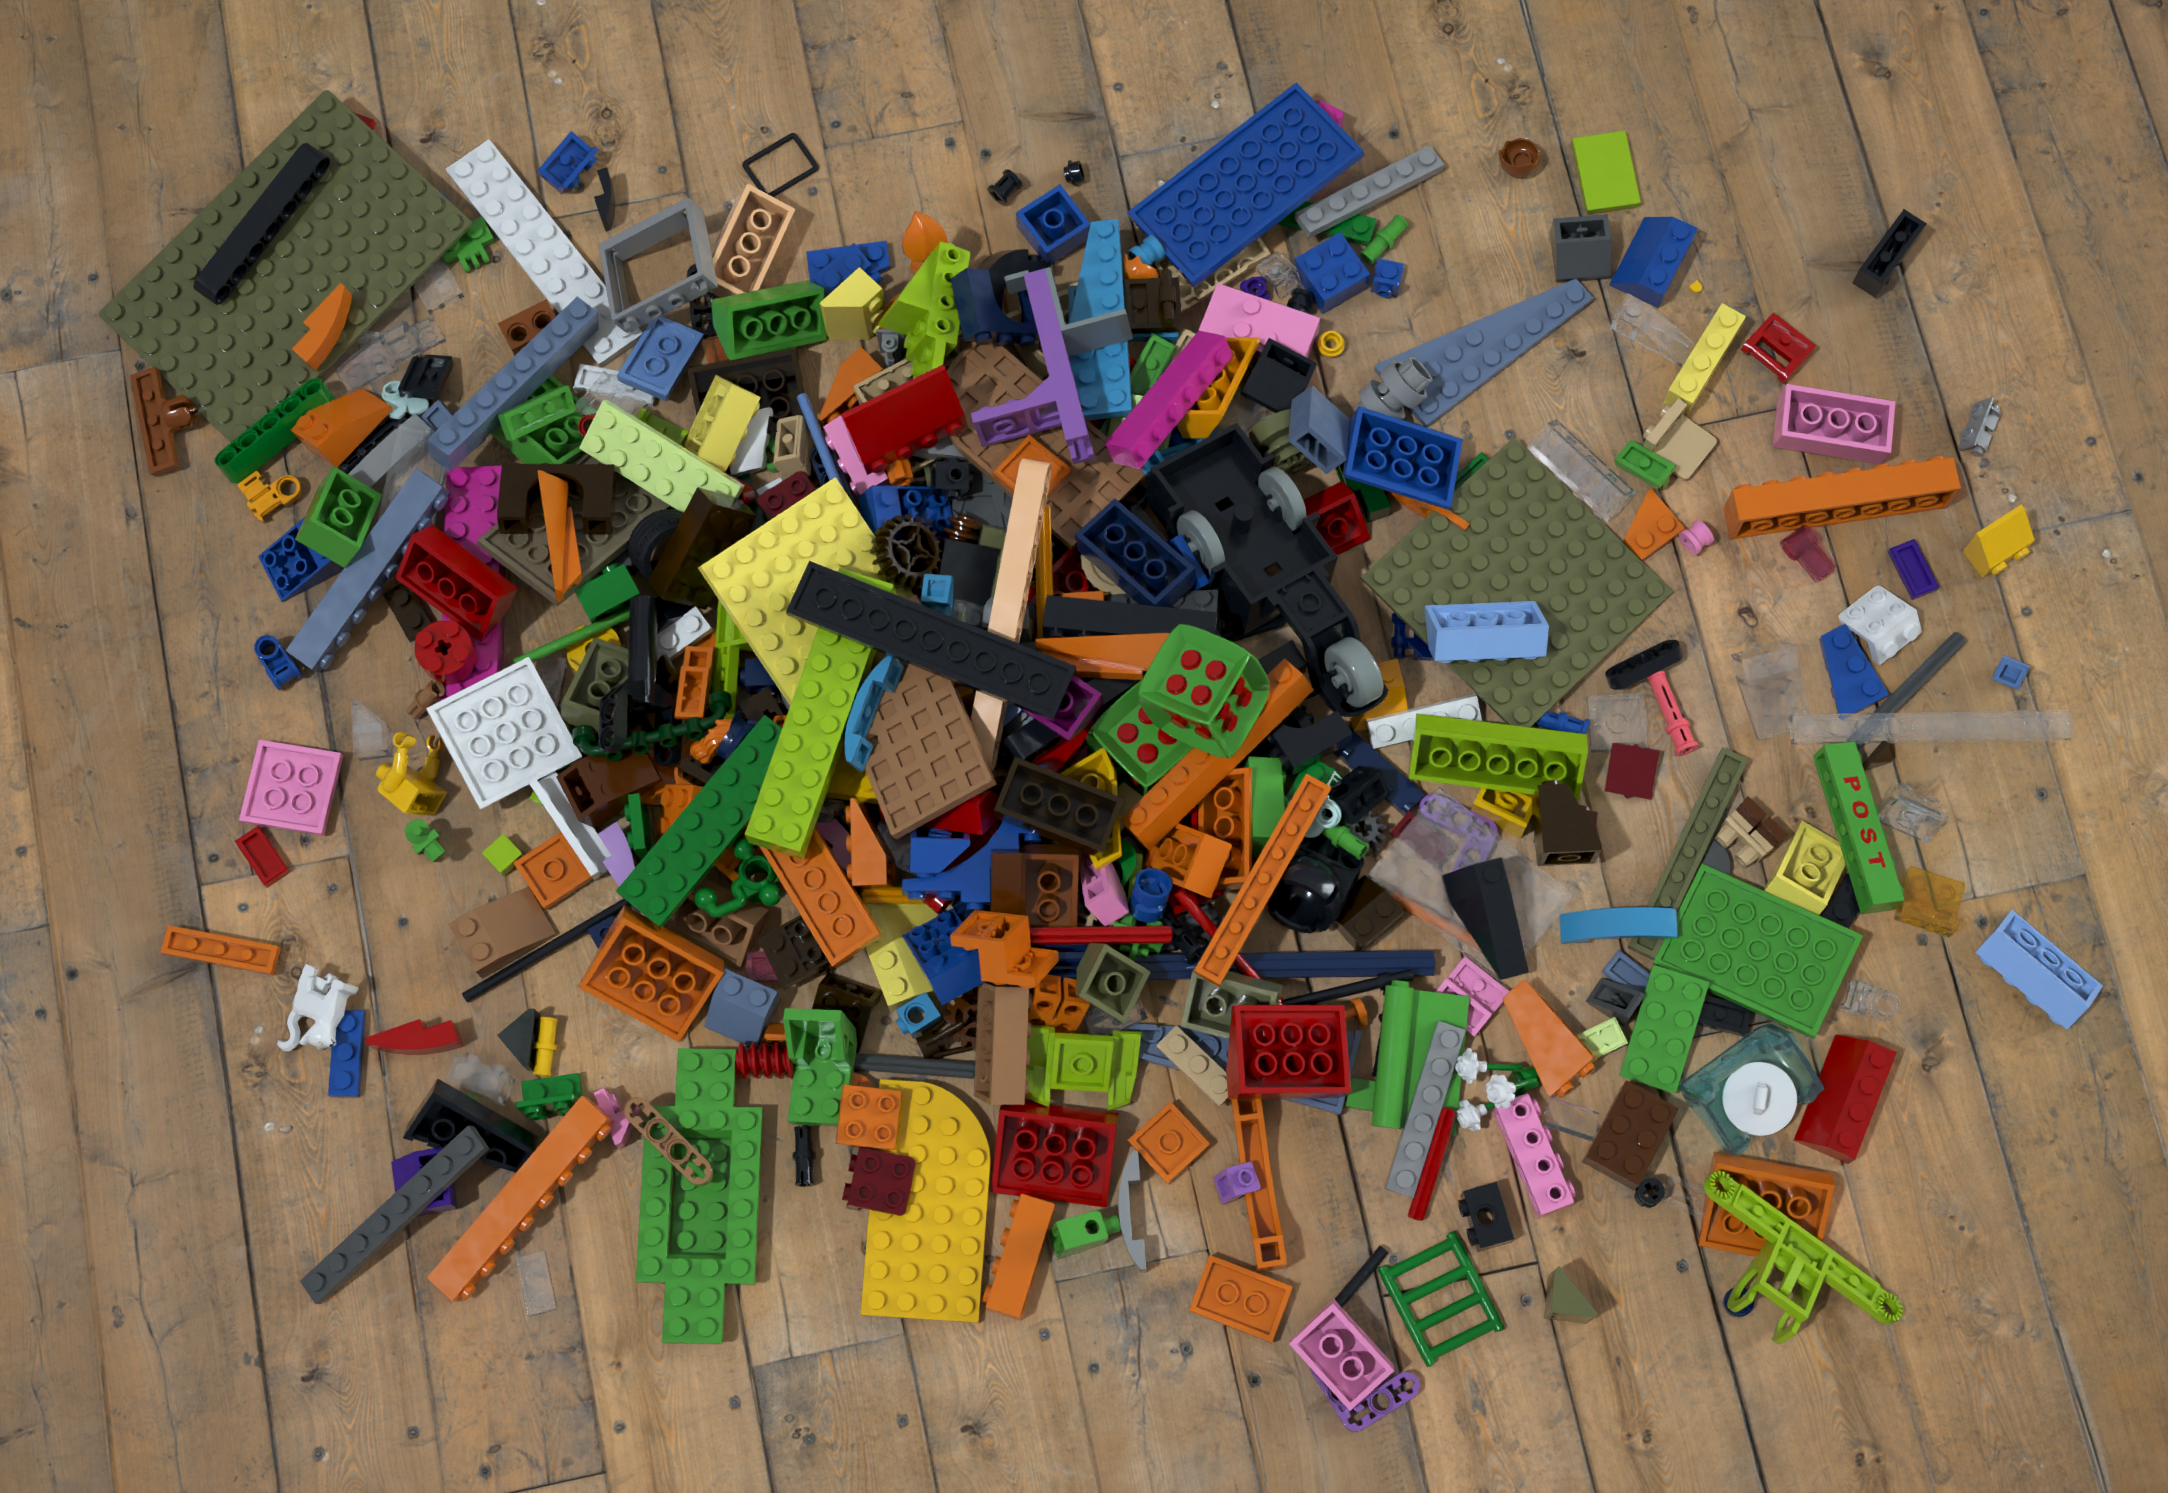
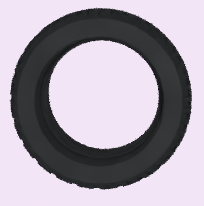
[628,509,684,580]

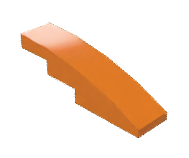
[675,627,716,719]

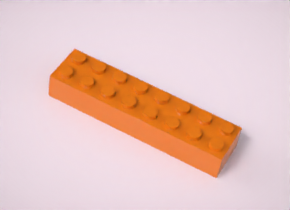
[1723,456,1961,540]

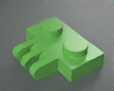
[442,216,495,273]

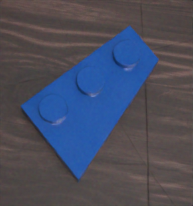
[806,241,891,298]

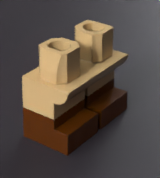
[1715,796,1788,868]

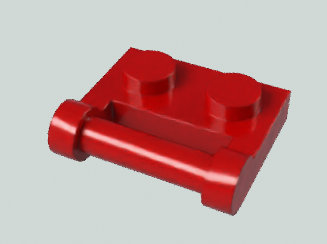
[1741,312,1816,384]

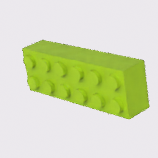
[1408,713,1588,800]

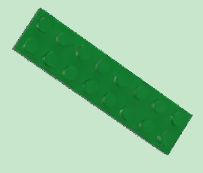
[616,715,782,928]

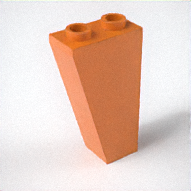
[1502,979,1598,1098]

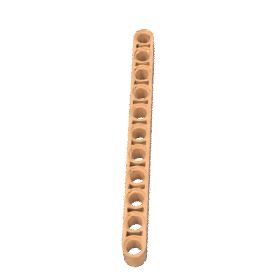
[970,458,1052,772]

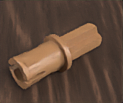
[407,681,445,719]

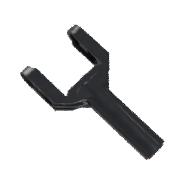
[599,595,682,768]

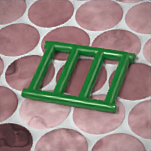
[1377,1231,1505,1367]

